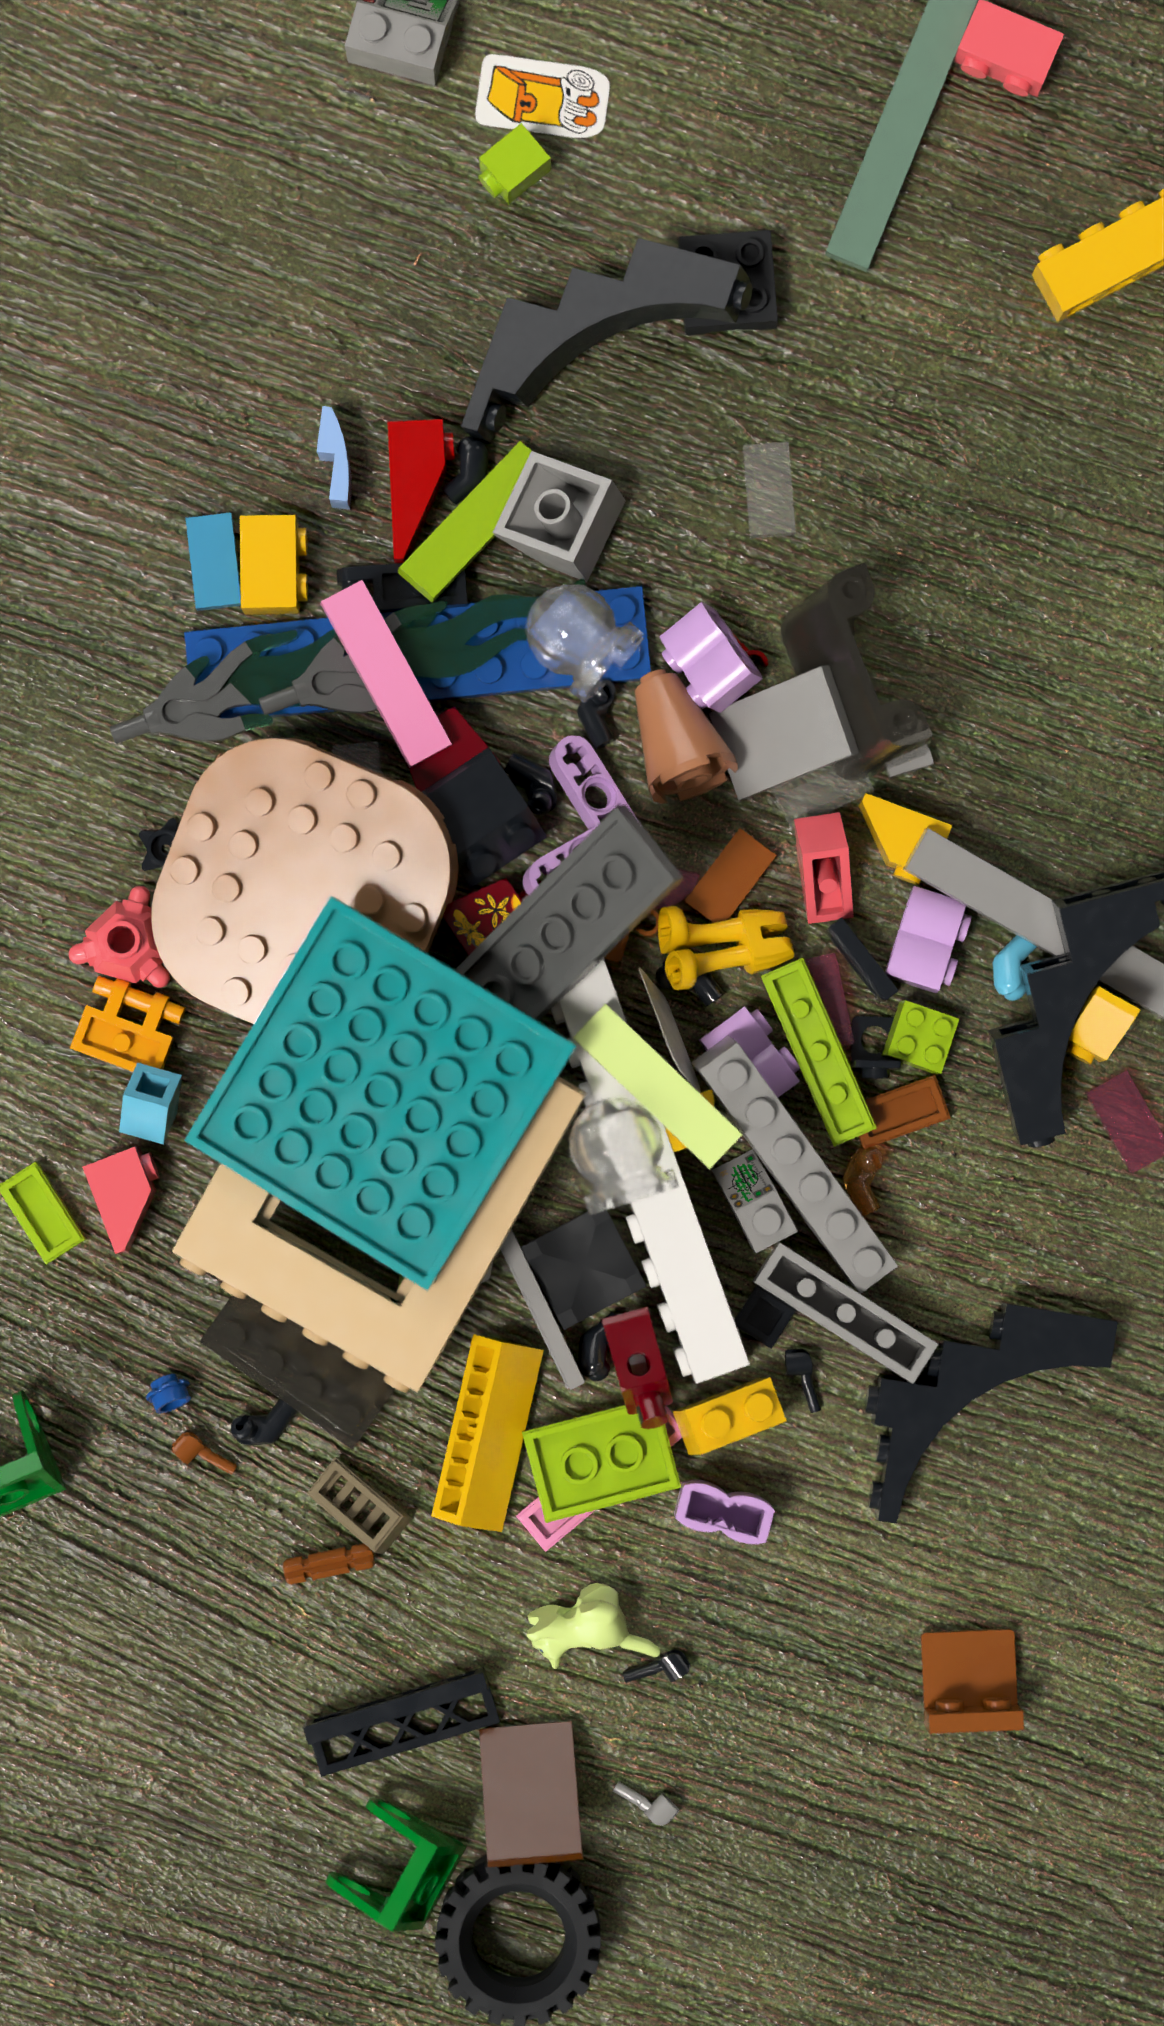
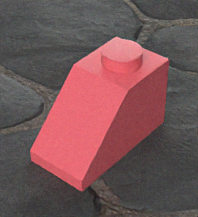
[794,812,854,924]
[82,1147,159,1254]

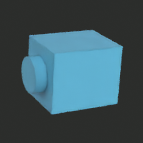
[119,1062,182,1145]

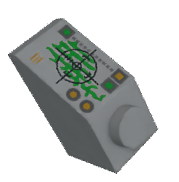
[711,1149,798,1253]

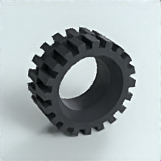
[435,1855,601,2026]

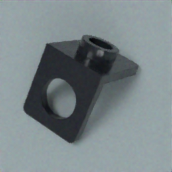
[851,1016,902,1079]

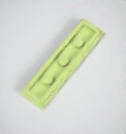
[573,1003,743,1169]

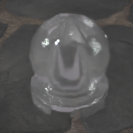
[525,584,644,703]
[569,1097,679,1215]

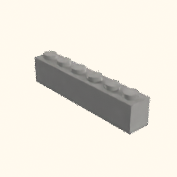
[691,1035,898,1294]

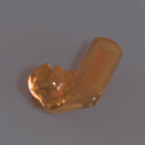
[843,1147,883,1216]

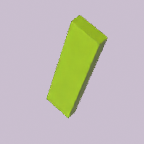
[398,441,531,603]
[761,958,878,1147]

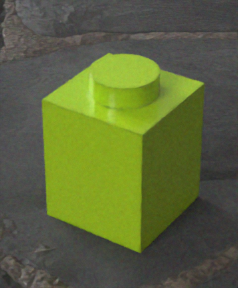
[478,123,551,204]

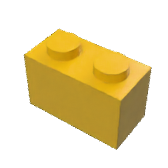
[240,515,308,615]
[672,1377,787,1455]

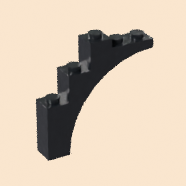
[864,1303,1118,1524]

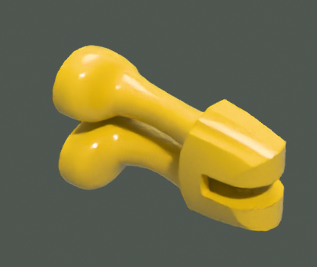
[658,906,795,990]

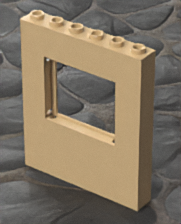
[172,1076,588,1393]

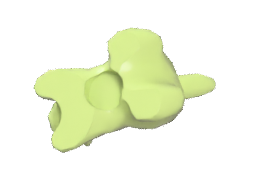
[526,1583,661,1669]

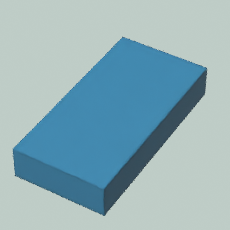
[186,513,241,611]

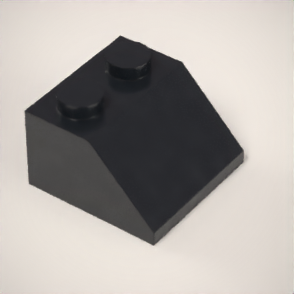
[422,748,547,889]

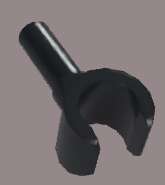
[785,1349,821,1413]
[623,1649,691,1683]

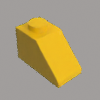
[859,793,952,885]
[1066,987,1140,1065]

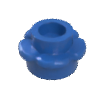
[146,1374,191,1413]

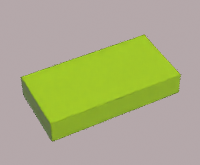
[0,1162,87,1265]

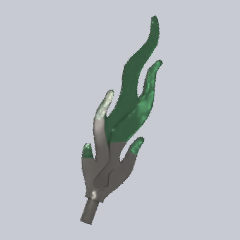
[258,578,586,716]
[109,608,438,744]

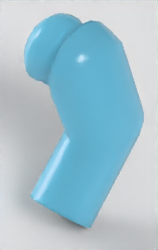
[993,935,1037,1001]

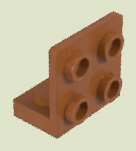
[921,1629,1024,1734]

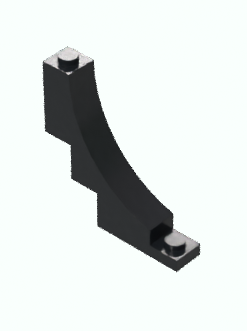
[461,238,752,444]
[988,870,1164,1148]

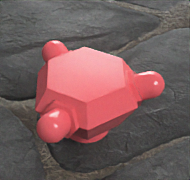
[69,886,170,988]

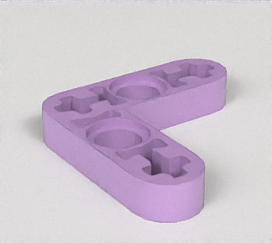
[523,735,638,895]

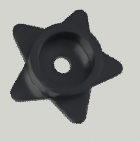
[139,818,178,871]

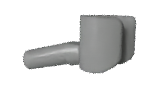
[613,1782,679,1826]

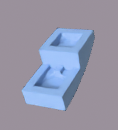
[316,406,351,510]

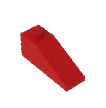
[387,419,455,564]

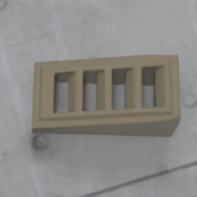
[306,1457,412,1554]

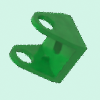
[0,1390,66,1517]
[325,1797,467,1932]

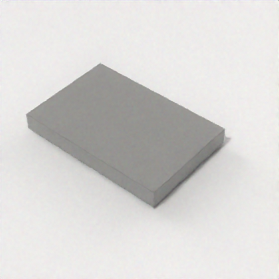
[709,665,859,800]

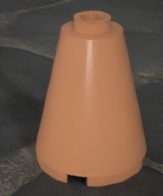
[635,669,738,804]

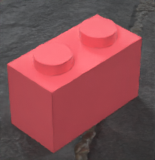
[954,0,1064,97]

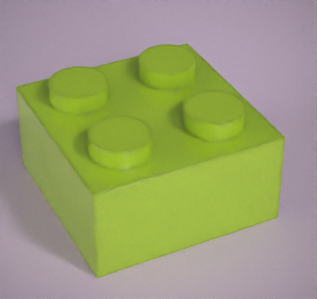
[882,1000,959,1074]

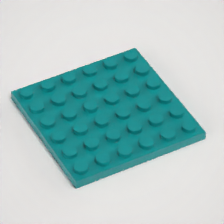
[184,896,577,1291]

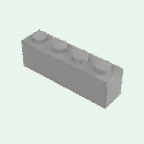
[752,1242,938,1384]

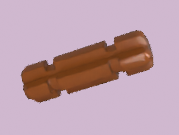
[283,1543,375,1585]

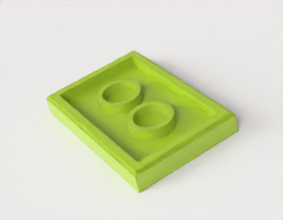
[522,1404,681,1523]

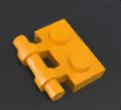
[70,975,186,1072]

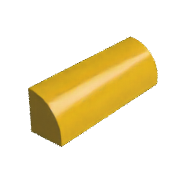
[431,1334,544,1532]

